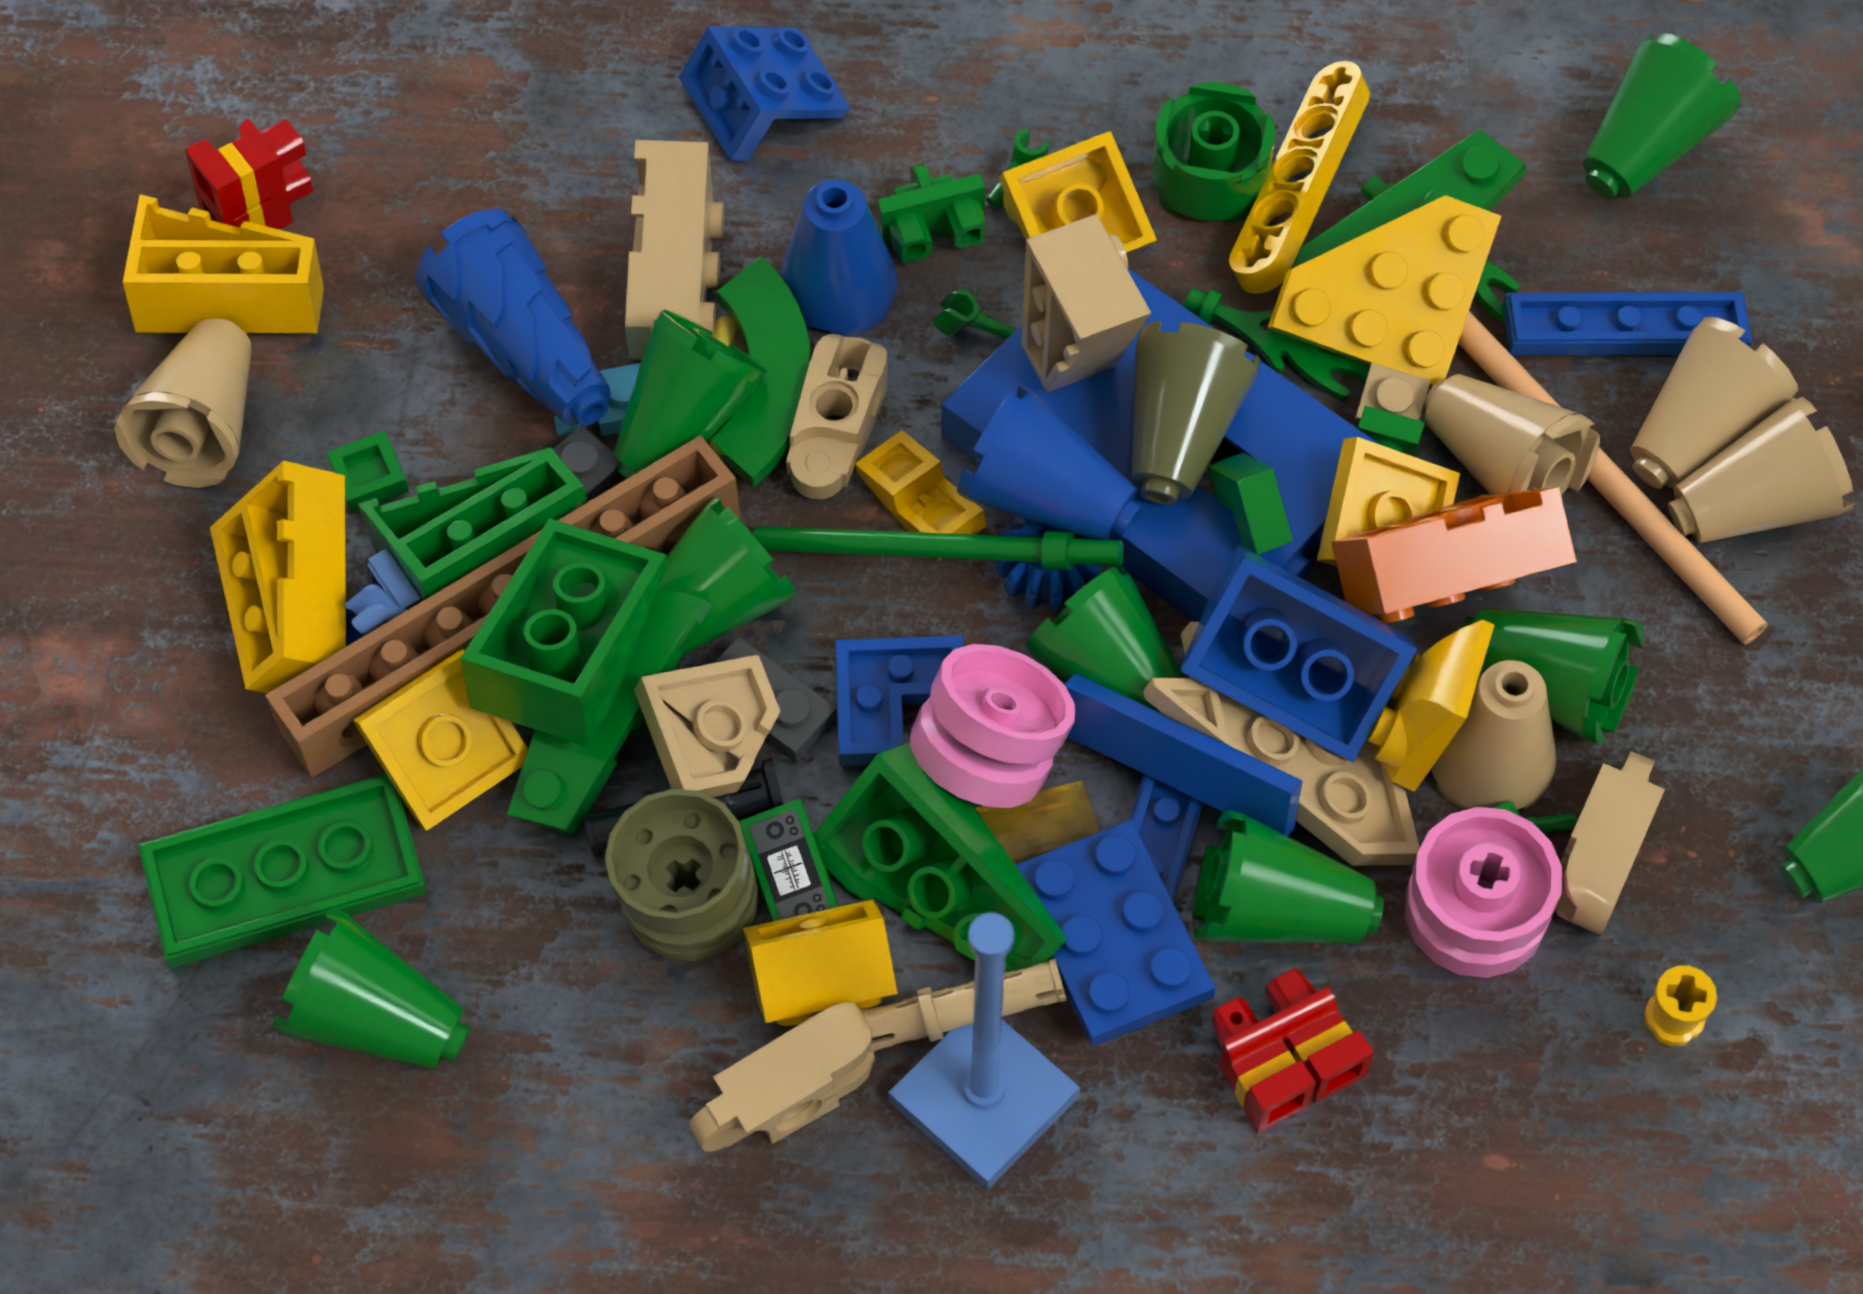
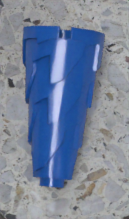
[415,209,611,427]

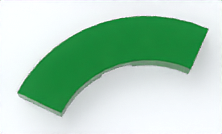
[710,256,811,489]

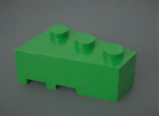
[358,447,588,604]

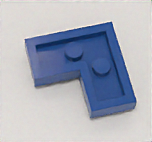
[836,636,964,766]

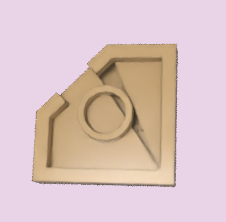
[634,655,780,797]

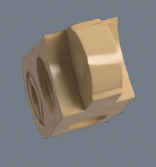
[786,333,888,499]
[1555,751,1665,936]
[689,1002,875,1152]

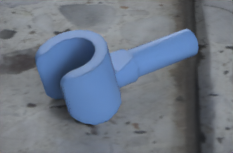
[344,584,407,635]

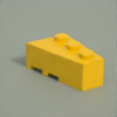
[123,194,324,333]
[210,460,346,693]

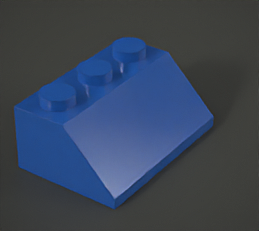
[1180,545,1417,762]

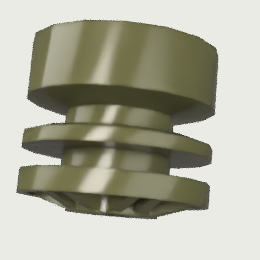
[605,788,760,961]

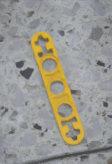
[1229,61,1370,294]

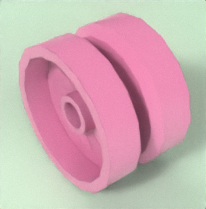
[910,644,1075,808]
[1404,807,1562,978]

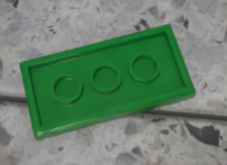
[138,774,428,969]

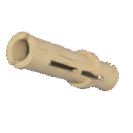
[861,959,1066,1052]

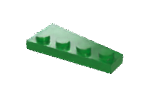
[1291,129,1526,269]
[507,587,712,835]

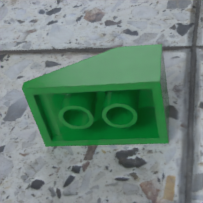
[460,518,667,747]

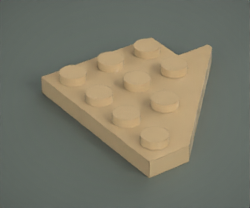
[1143,622,1420,866]

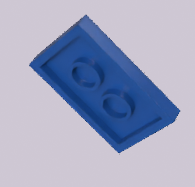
[1016,819,1215,1048]

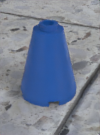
[779,179,898,337]
[957,384,1142,540]

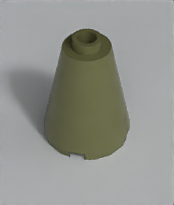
[1131,321,1261,505]

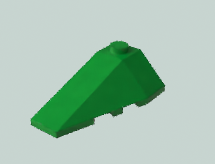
[814,742,1068,973]

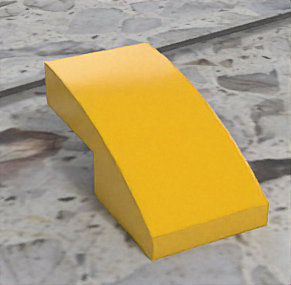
[855,430,987,560]

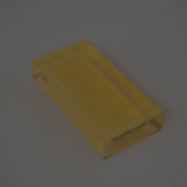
[975,780,1100,865]

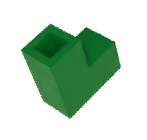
[1208,453,1293,555]

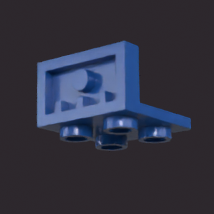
[678,26,850,161]

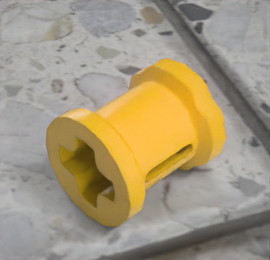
[1644,966,1717,1046]

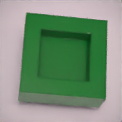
[1358,406,1425,457]
[326,430,409,513]

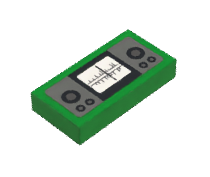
[739,799,840,921]

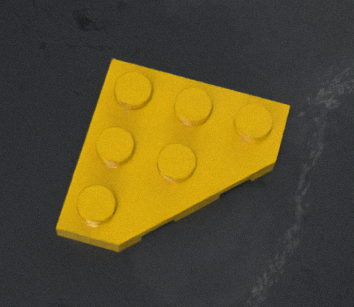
[1267,195,1502,388]

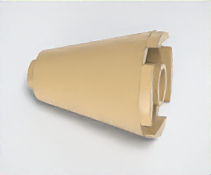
[1630,317,1798,489]
[114,318,252,488]
[1424,374,1600,496]
[1668,397,1854,543]
[1431,660,1556,811]

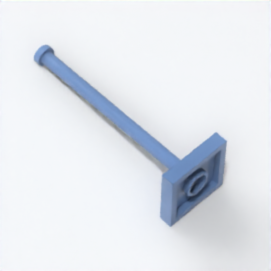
[888,913,1080,1191]

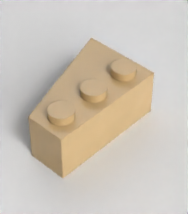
[625,140,724,360]
[1021,214,1151,392]

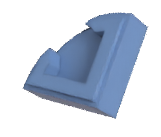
[367,548,421,610]

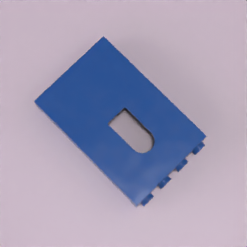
[941,268,1380,622]

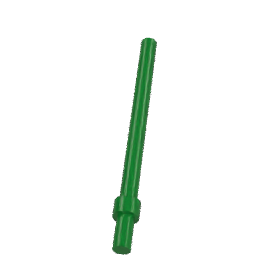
[753,526,1124,570]

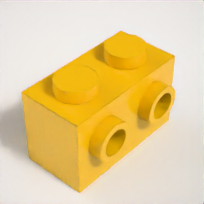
[743,899,898,1026]

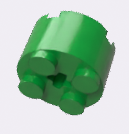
[1151,82,1276,222]

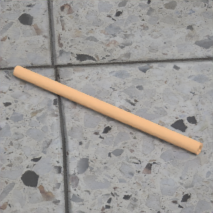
[1458,311,1768,645]

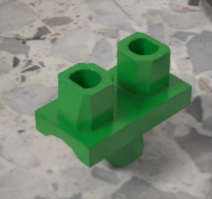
[877,163,985,264]

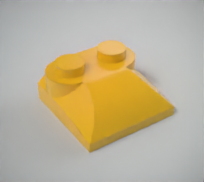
[999,131,1157,254]
[1367,620,1494,792]

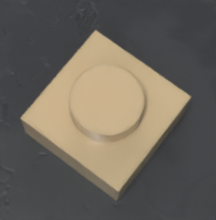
[1353,363,1431,428]

